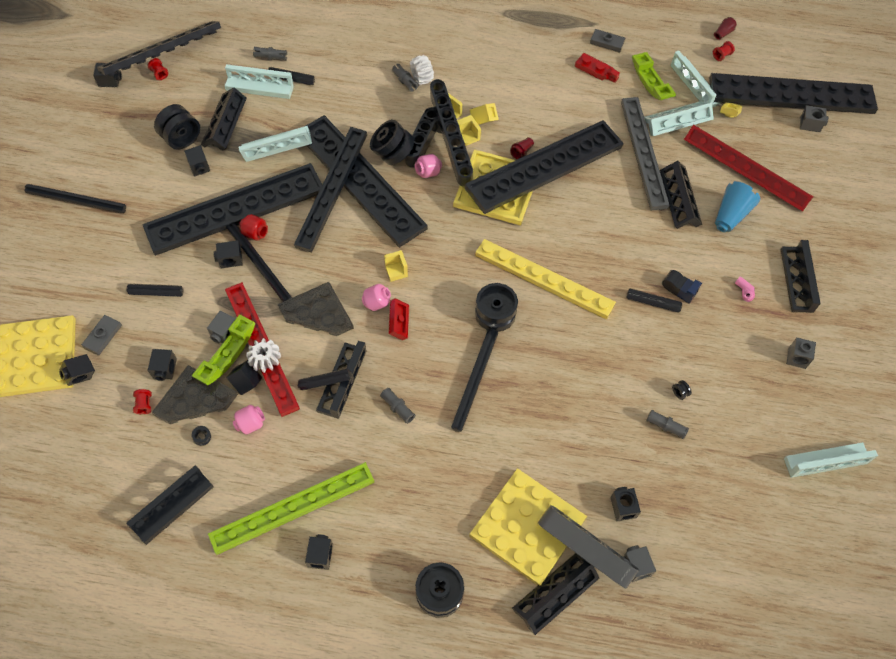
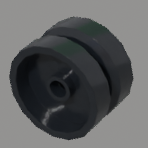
[154,104,201,150]
[370,119,414,165]
[475,283,518,332]
[415,562,464,618]

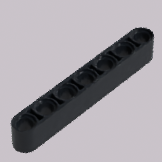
[430,79,473,187]

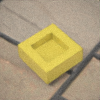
[720,103,743,118]

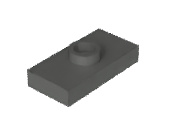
[590,29,625,52]
[81,315,122,355]

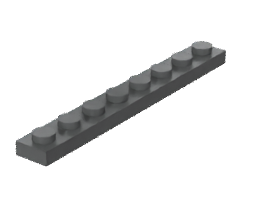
[621,97,669,211]

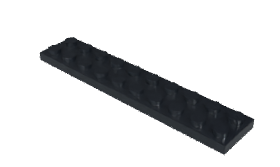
[709,73,878,114]
[304,115,428,248]
[464,120,624,214]
[142,163,322,256]

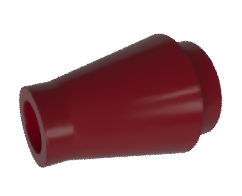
[714,17,737,40]
[510,137,534,159]

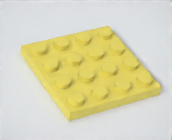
[453,149,533,226]
[0,315,76,397]
[469,468,587,586]

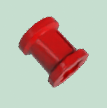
[713,41,735,61]
[147,58,169,80]
[133,389,152,415]

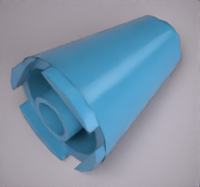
[715,181,761,232]

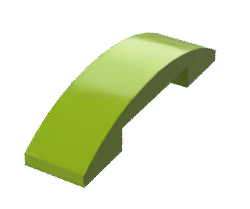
[632,52,676,100]
[192,314,255,385]

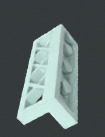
[671,51,721,108]
[225,64,294,99]
[644,101,714,136]
[239,126,312,162]
[784,442,878,478]

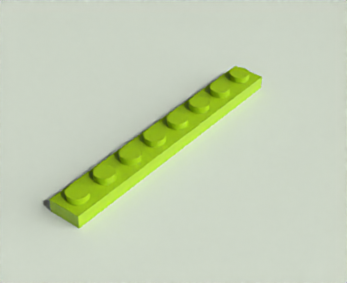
[208,462,375,555]

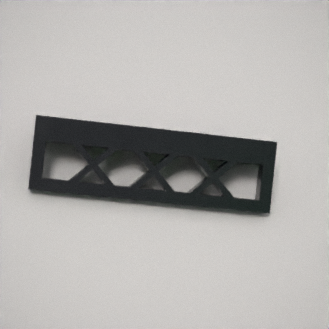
[201,87,247,151]
[660,160,702,229]
[780,240,821,313]
[316,341,367,419]
[126,465,214,545]
[512,553,600,635]

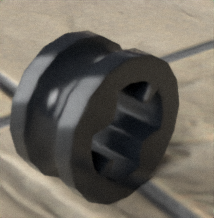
[672,380,692,400]
[192,426,211,446]

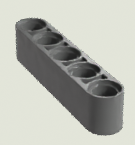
[538,505,639,589]

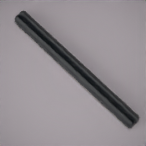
[24,184,127,213]
[227,223,292,304]
[451,328,498,432]

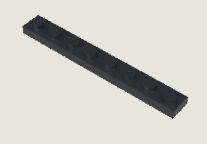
[97,21,221,76]
[294,127,368,253]

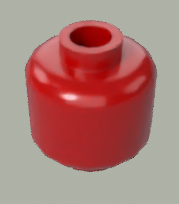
[240,214,268,241]

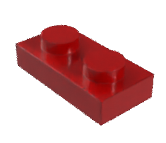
[389,298,409,340]

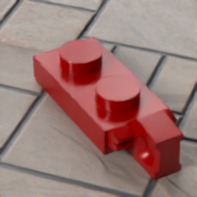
[575,53,620,83]

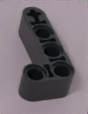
[405,107,442,168]

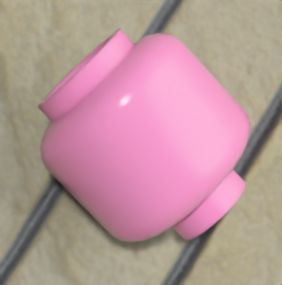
[415,154,442,178]
[362,284,391,311]
[233,405,265,435]

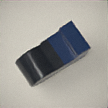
[662,270,702,304]

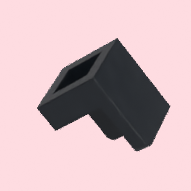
[226,360,262,395]

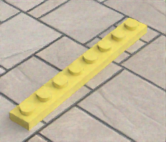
[475,239,616,320]

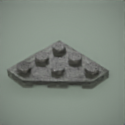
[278,282,354,336]
[152,365,238,424]

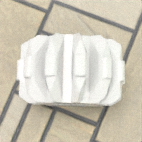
[410,55,434,85]
[246,338,281,373]

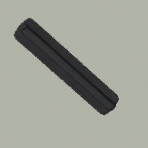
[268,67,315,85]
[126,284,184,297]
[626,288,682,312]
[297,369,352,390]

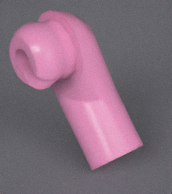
[735,276,755,302]

